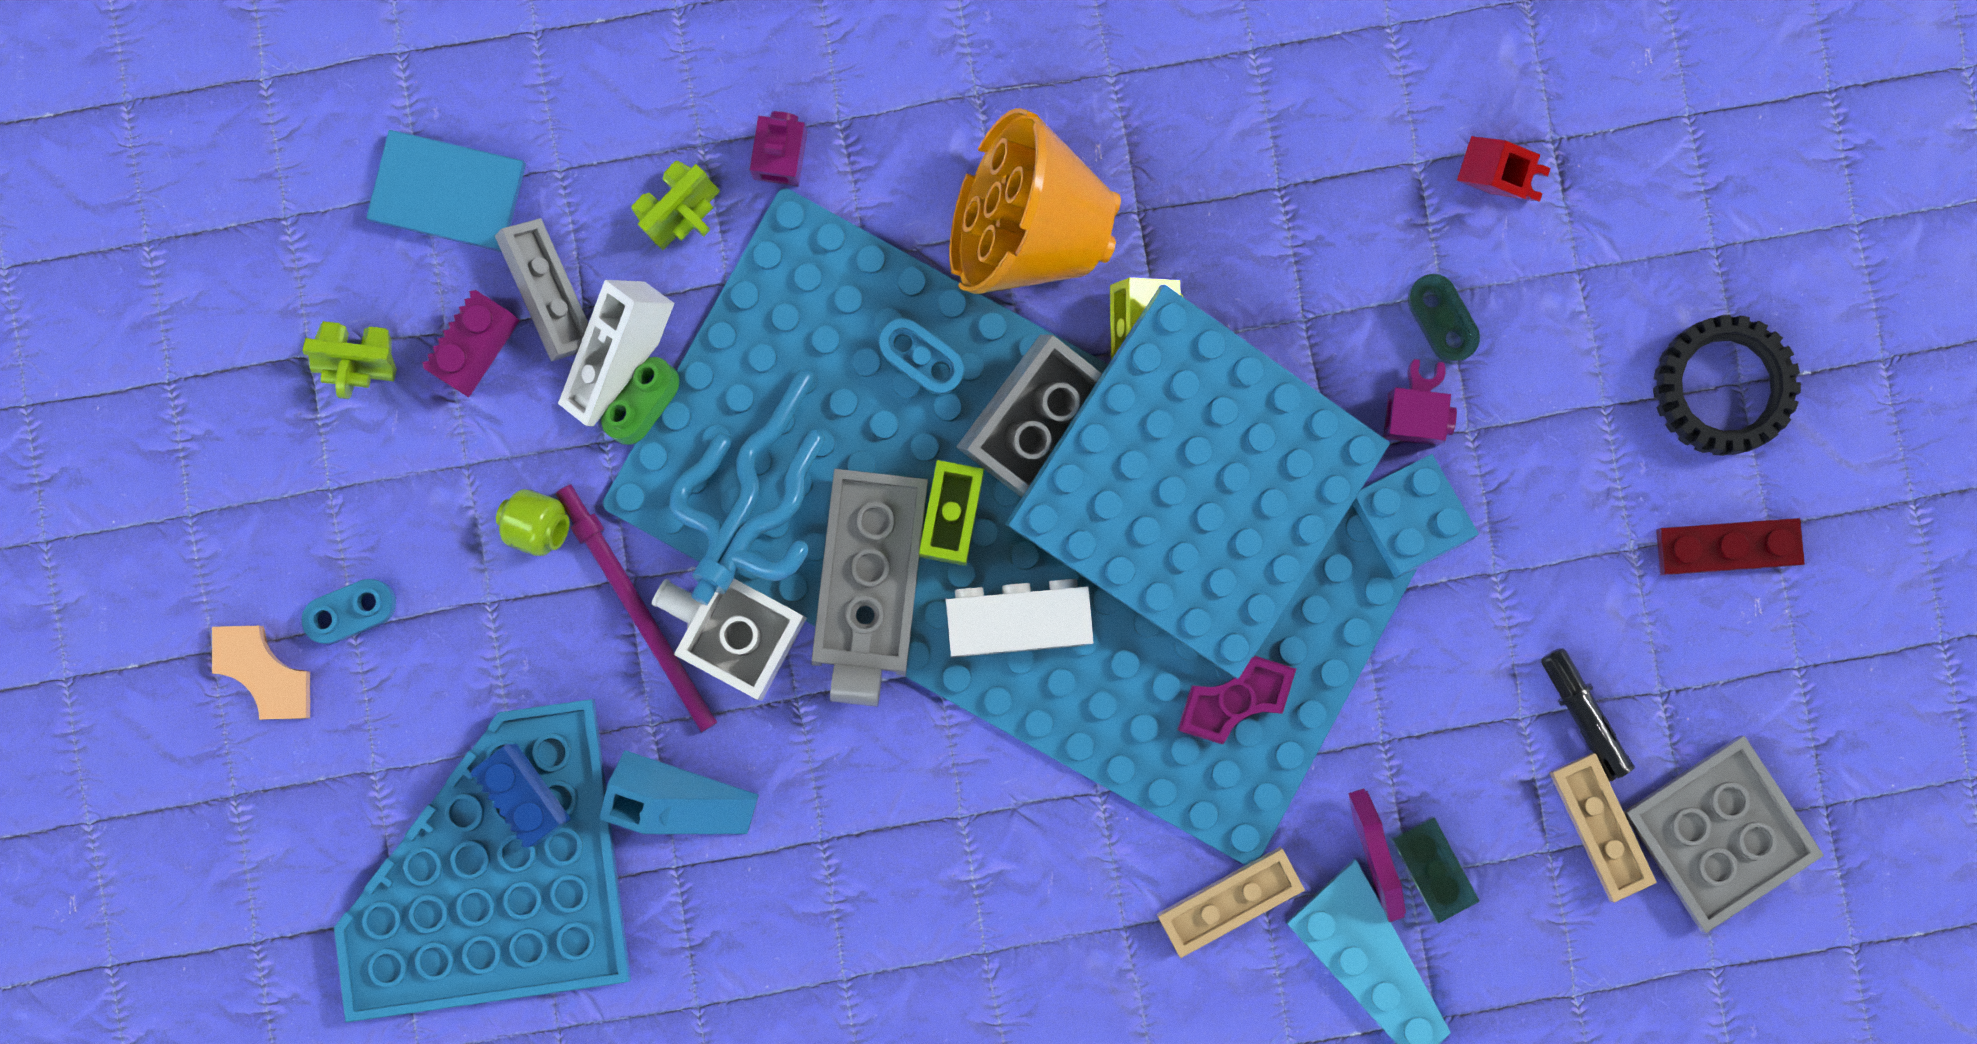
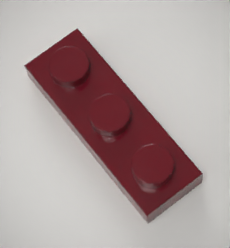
[1656,518,1805,576]

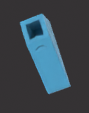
[599,750,759,834]

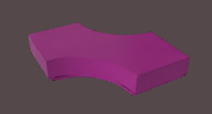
[1177,656,1296,745]
[1348,788,1406,922]

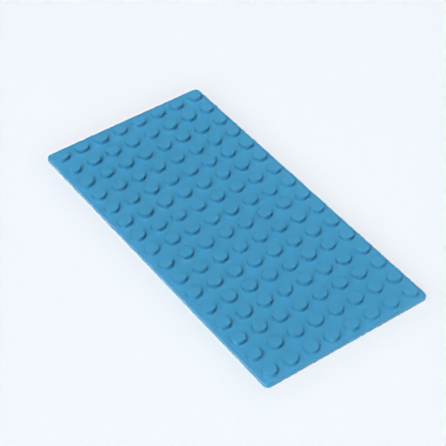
[603,188,1417,865]

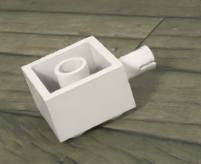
[651,579,807,700]

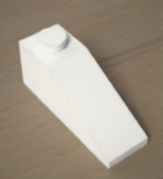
[558,280,675,426]

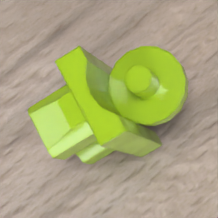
[631,161,720,250]
[302,321,397,399]

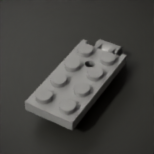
[812,469,928,707]

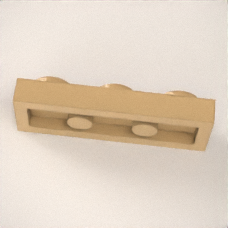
[1549,753,1657,903]
[1156,847,1305,958]

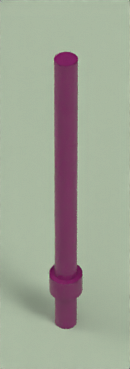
[555,484,717,733]

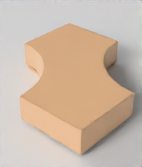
[212,626,310,720]

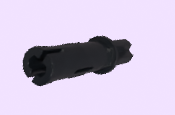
[1541,648,1635,782]

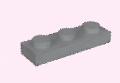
[495,218,588,362]

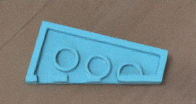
[1285,859,1451,1044]

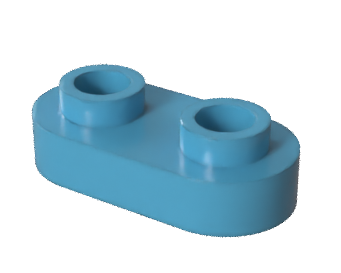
[879,318,964,395]
[302,579,396,644]

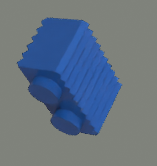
[471,743,572,848]

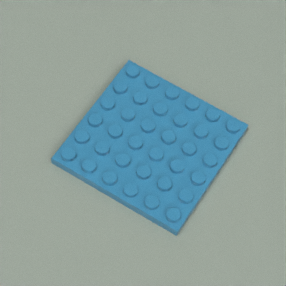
[1005,284,1390,679]

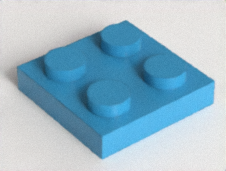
[1352,454,1479,579]

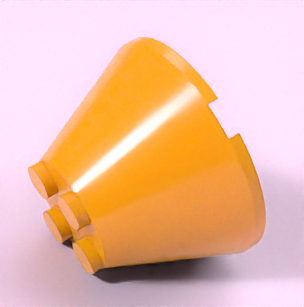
[949,108,1121,294]

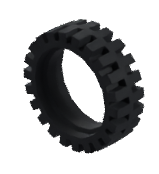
[1653,315,1801,456]

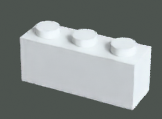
[946,579,1094,658]

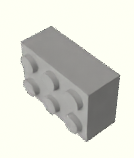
[956,335,1102,498]

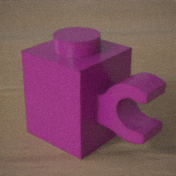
[750,111,807,186]
[1383,359,1457,446]

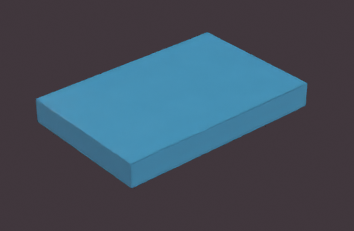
[366,130,526,252]

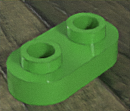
[601,357,679,445]

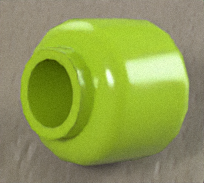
[496,489,570,556]

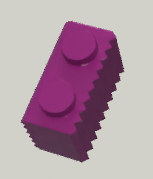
[422,290,520,397]

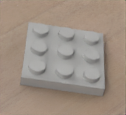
[1624,736,1824,933]

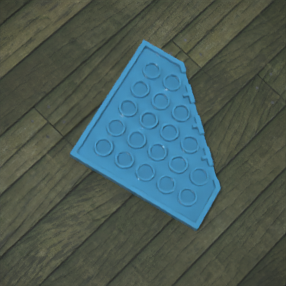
[334,699,631,1023]

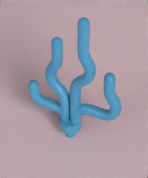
[669,369,825,605]

